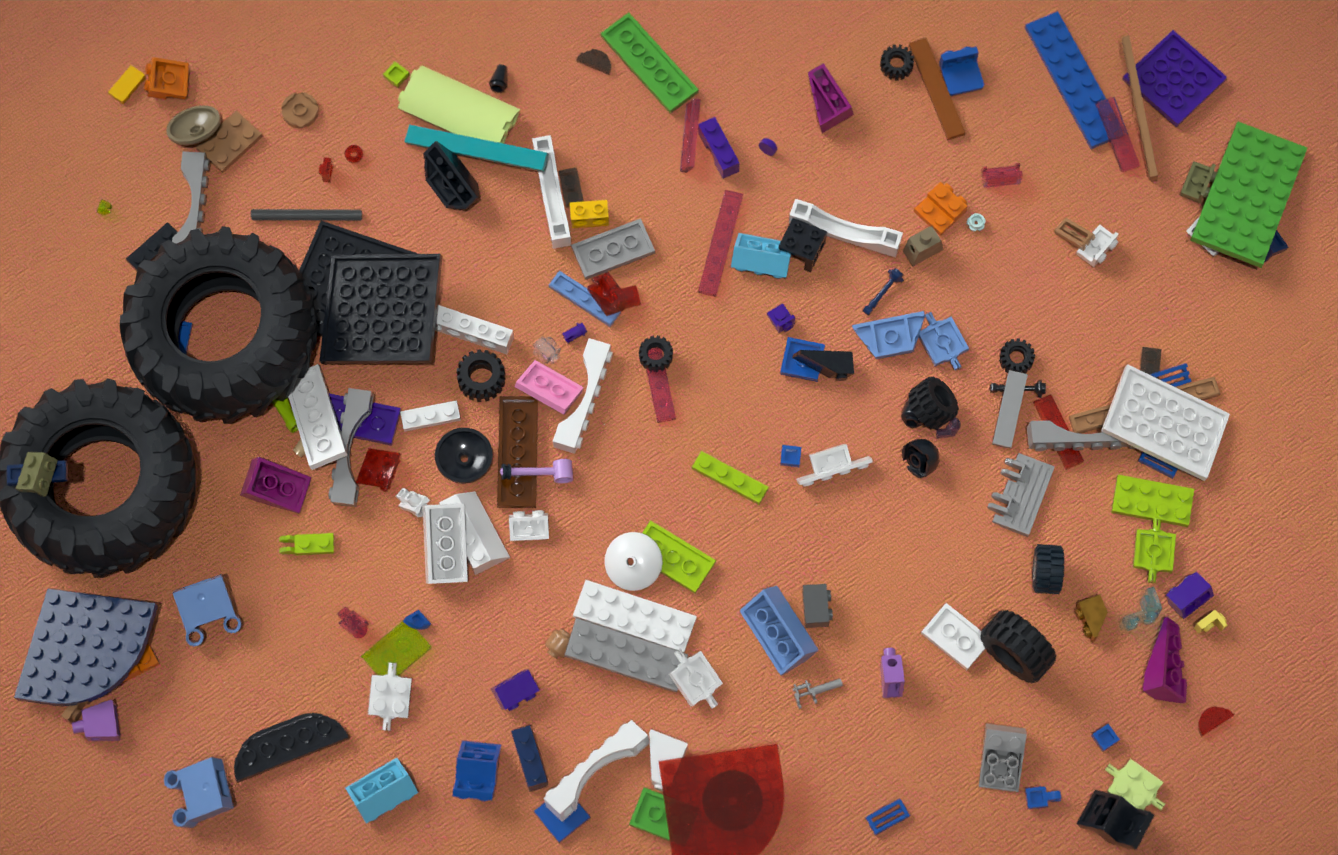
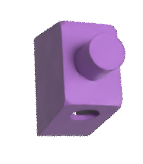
[880,648,905,698]
[72,700,121,741]

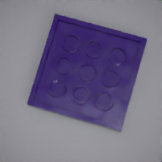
[1122,30,1227,127]

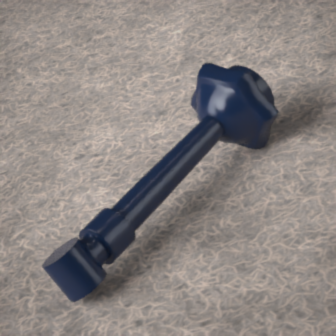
[863,268,904,316]

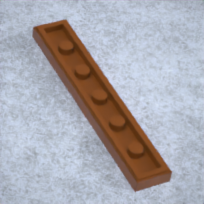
[909,38,965,140]

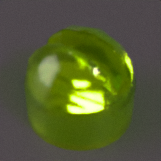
[97,199,112,215]

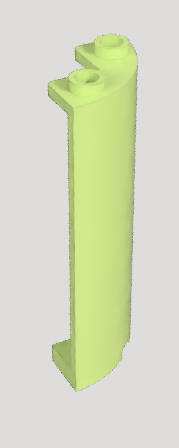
[398,66,520,144]

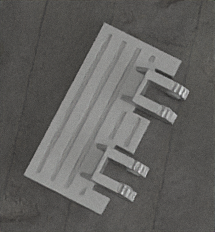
[988,453,1055,537]

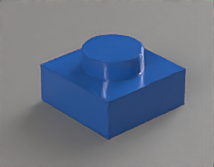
[780,445,802,467]
[1091,724,1120,752]

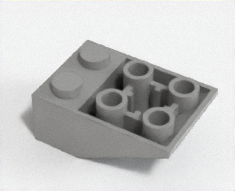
[979,723,1027,792]

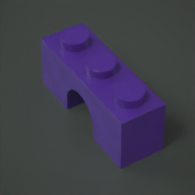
[698,117,740,179]

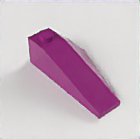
[1143,617,1187,704]

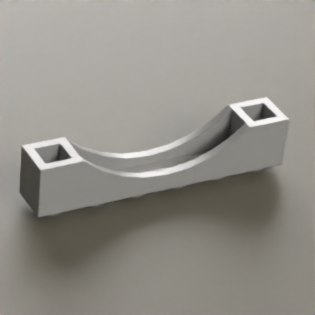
[172,151,210,243]
[328,388,374,507]
[1027,421,1137,451]

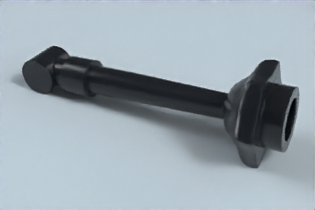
[990,380,1046,398]

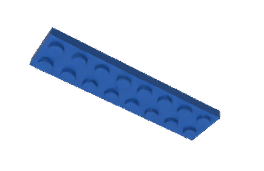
[1025,11,1125,149]

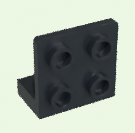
[778,218,827,272]

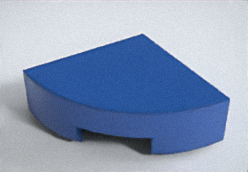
[403,610,431,630]

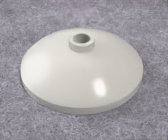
[605,532,663,591]

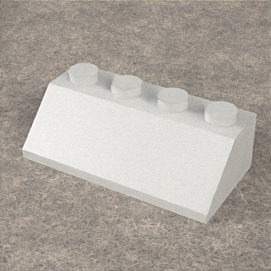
[439,491,510,575]
[423,504,468,584]

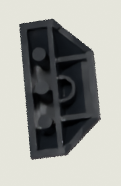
[423,141,479,210]

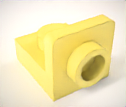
[1194,610,1227,634]

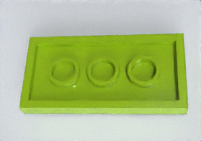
[1111,475,1194,527]
[642,520,716,594]

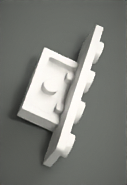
[796,444,873,486]

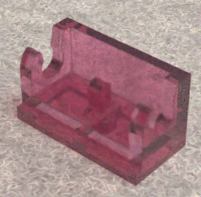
[981,163,1023,188]

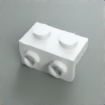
[1076,224,1119,267]

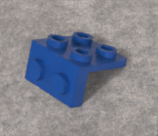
[939,46,984,96]

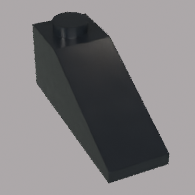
[793,350,854,381]

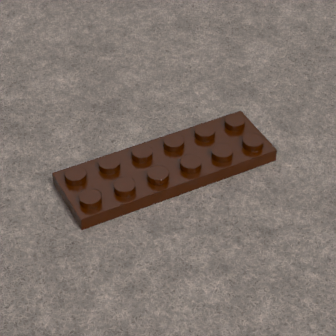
[497,396,538,508]

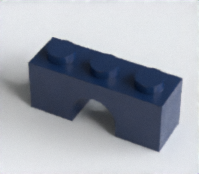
[511,725,548,792]

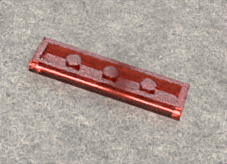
[1033,394,1084,470]

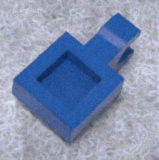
[1025,786,1061,809]

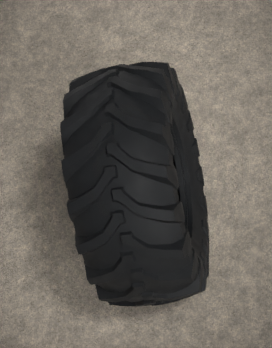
[120,226,317,424]
[0,378,196,578]

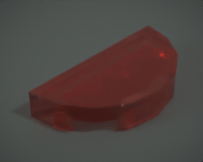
[1198,706,1234,737]

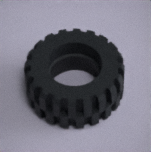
[980,610,1056,683]

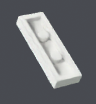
[400,400,461,432]

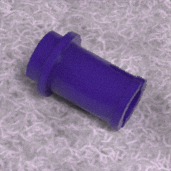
[562,323,587,343]

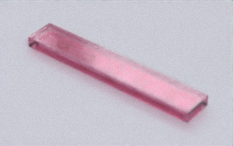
[698,190,743,297]

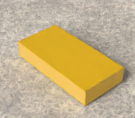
[108,65,146,104]

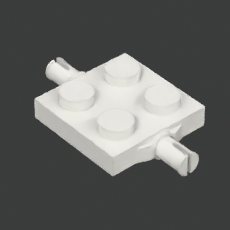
[669,649,723,709]
[368,663,411,731]

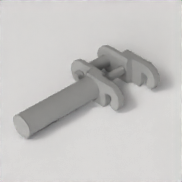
[792,679,843,709]

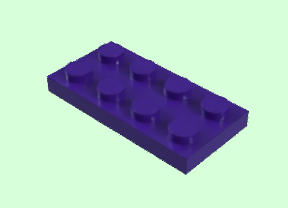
[329,393,401,446]

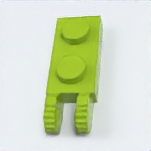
[279,533,334,555]

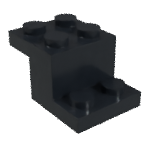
[1077,790,1155,850]

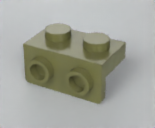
[1180,161,1217,203]
[16,452,57,496]

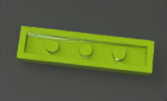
[692,451,769,505]

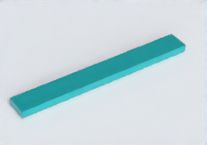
[404,125,549,172]

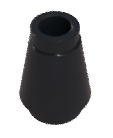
[489,64,508,93]

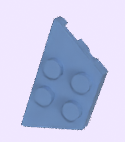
[852,311,925,359]

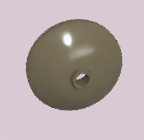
[166,106,221,145]

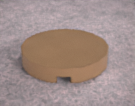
[282,92,319,128]

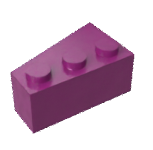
[808,63,854,133]

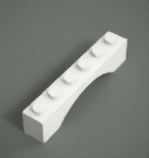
[532,135,571,249]
[789,199,903,258]
[553,338,613,454]
[544,720,649,822]

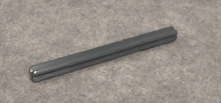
[251,209,362,220]

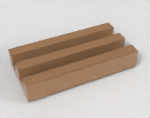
[1054,218,1095,251]

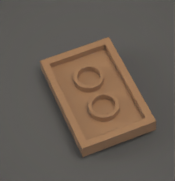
[196,111,263,174]

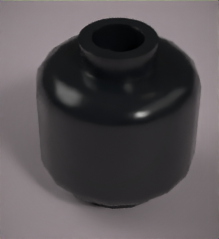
[901,401,923,428]

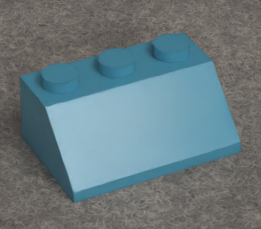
[731,233,792,278]
[345,758,418,823]

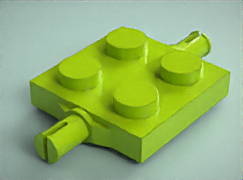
[1133,518,1176,583]

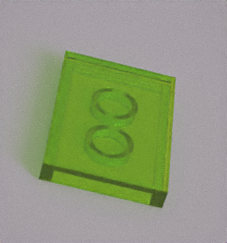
[361,621,432,676]

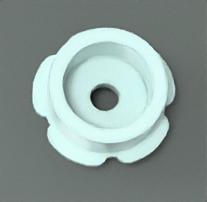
[967,213,986,231]

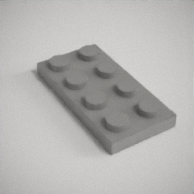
[571,218,655,280]

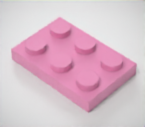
[515,360,584,415]

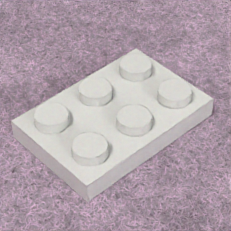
[921,603,986,670]

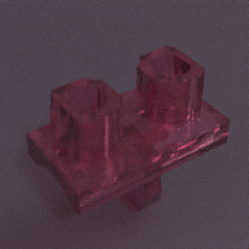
[337,606,369,639]

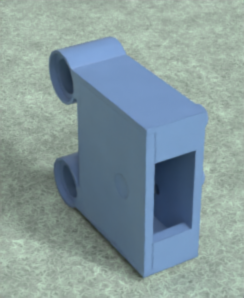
[173,574,241,646]
[164,757,234,828]

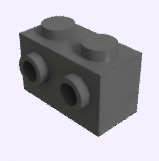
[802,584,833,628]

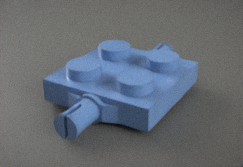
[919,312,969,371]

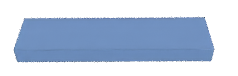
[549,271,621,327]

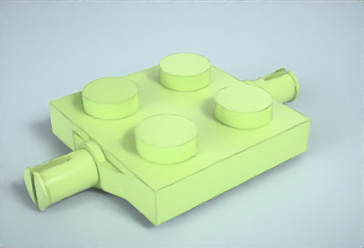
[1105,759,1165,811]

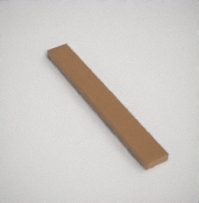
[1122,36,1158,182]
[1069,377,1220,434]

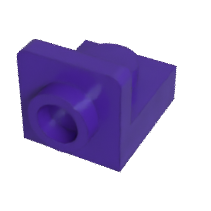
[767,304,795,333]

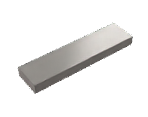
[992,370,1028,449]

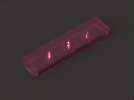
[1096,97,1140,173]
[680,98,701,173]
[646,348,676,423]

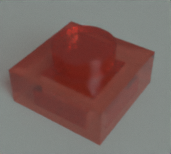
[319,157,333,183]
[618,285,641,309]

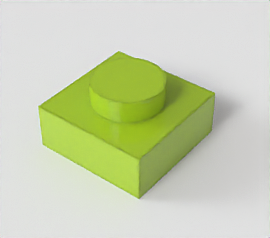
[383,62,409,88]

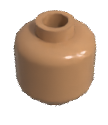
[546,629,571,659]

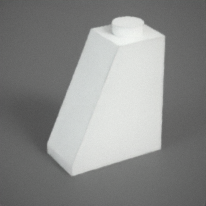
[649,729,688,792]

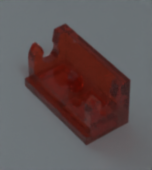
[587,272,628,316]

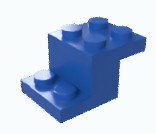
[452,741,501,801]

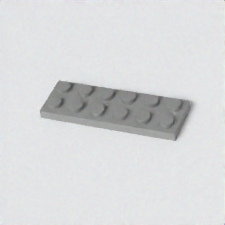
[564,618,688,693]

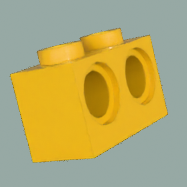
[570,200,609,229]

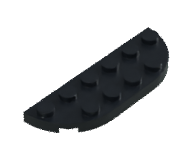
[234,713,349,783]

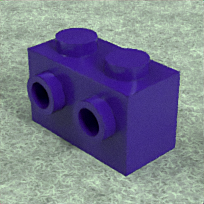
[1166,571,1214,619]
[491,669,540,711]

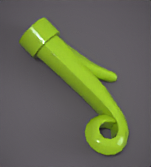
[272,398,298,433]

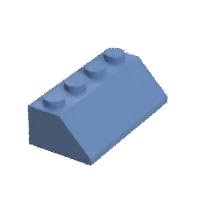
[739,586,819,675]

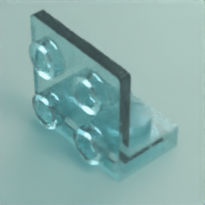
[1119,586,1162,631]

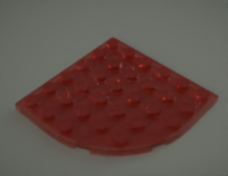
[659,744,784,855]

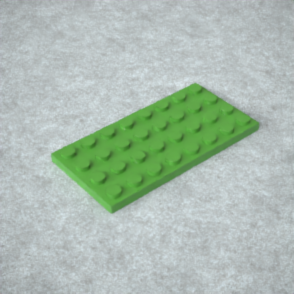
[1190,121,1307,268]

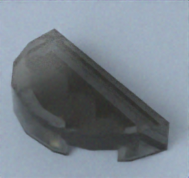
[576,49,611,75]

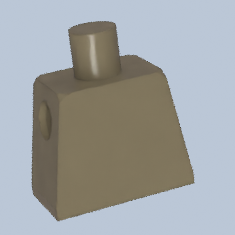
[903,226,943,266]

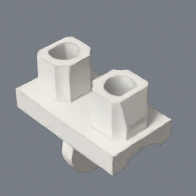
[396,488,430,517]

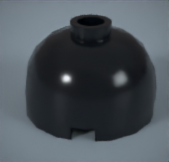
[902,439,940,478]

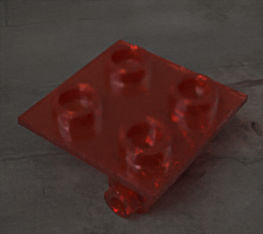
[356,448,400,492]

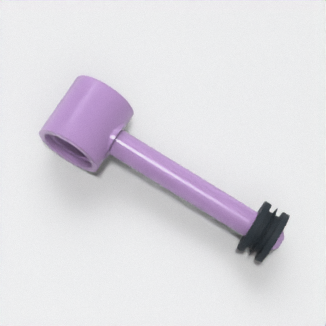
[500,459,573,483]

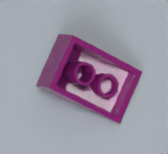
[240,457,311,513]

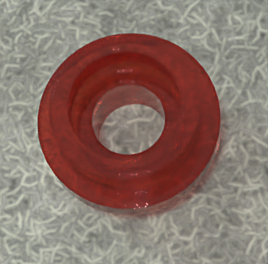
[344,145,363,163]

